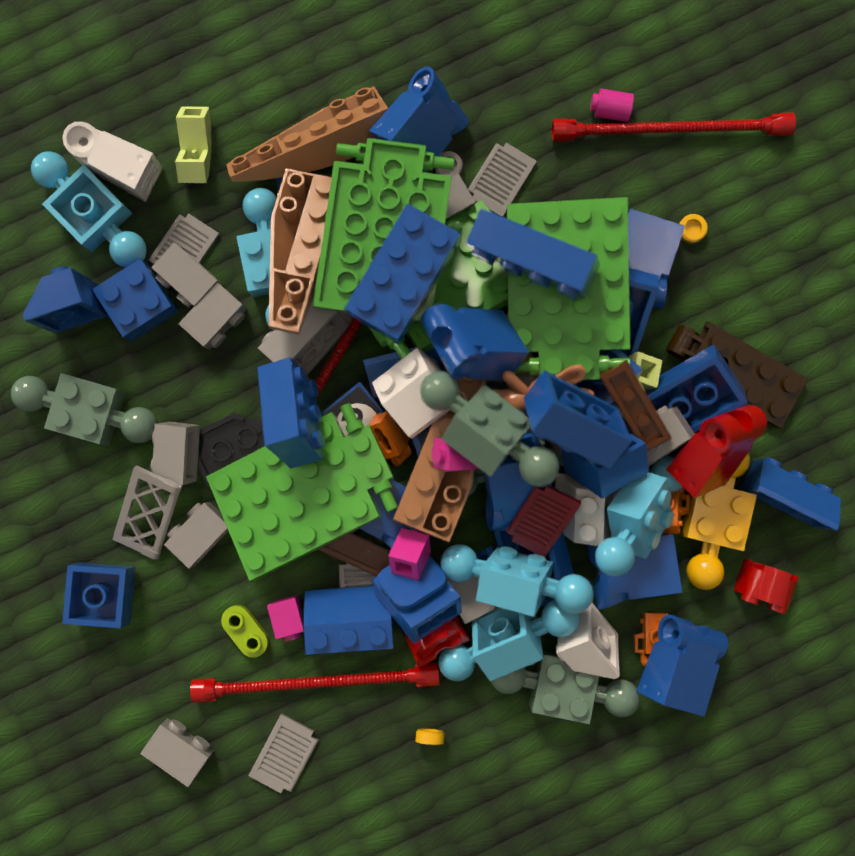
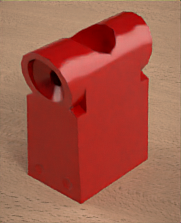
[666,405,767,498]

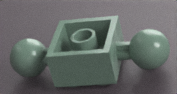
[420,371,559,487]
[11,373,158,445]
[491,650,640,724]

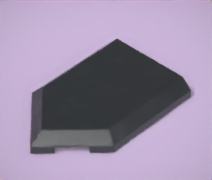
[198,413,265,489]

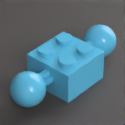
[31,151,147,267]
[236,188,277,331]
[595,456,683,576]
[440,544,594,617]
[439,600,580,681]

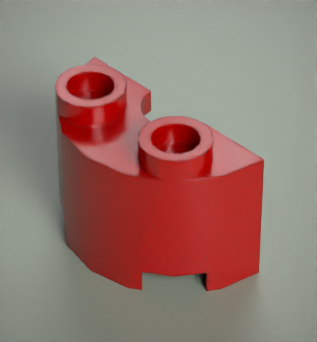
[733,559,799,614]
[404,616,469,668]

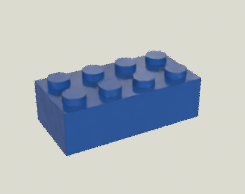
[344,203,460,345]
[466,208,600,300]

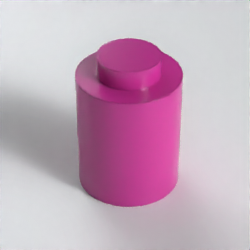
[590,88,634,122]

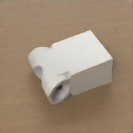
[63,122,163,202]

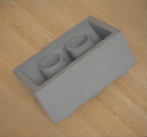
[258,297,353,375]

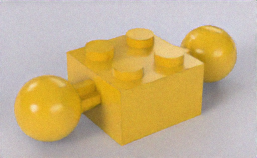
[679,453,757,590]

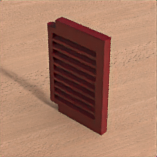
[506,485,581,557]

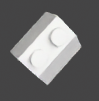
[372,348,450,438]
[555,473,613,546]
[556,603,619,679]

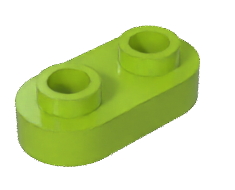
[221,605,269,657]

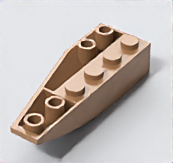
[226,86,388,182]
[269,168,332,335]
[393,376,486,542]

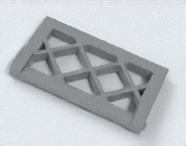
[112,466,182,559]

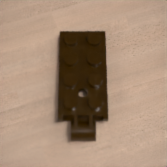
[665,321,808,428]

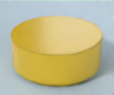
[679,214,707,244]
[415,729,445,745]

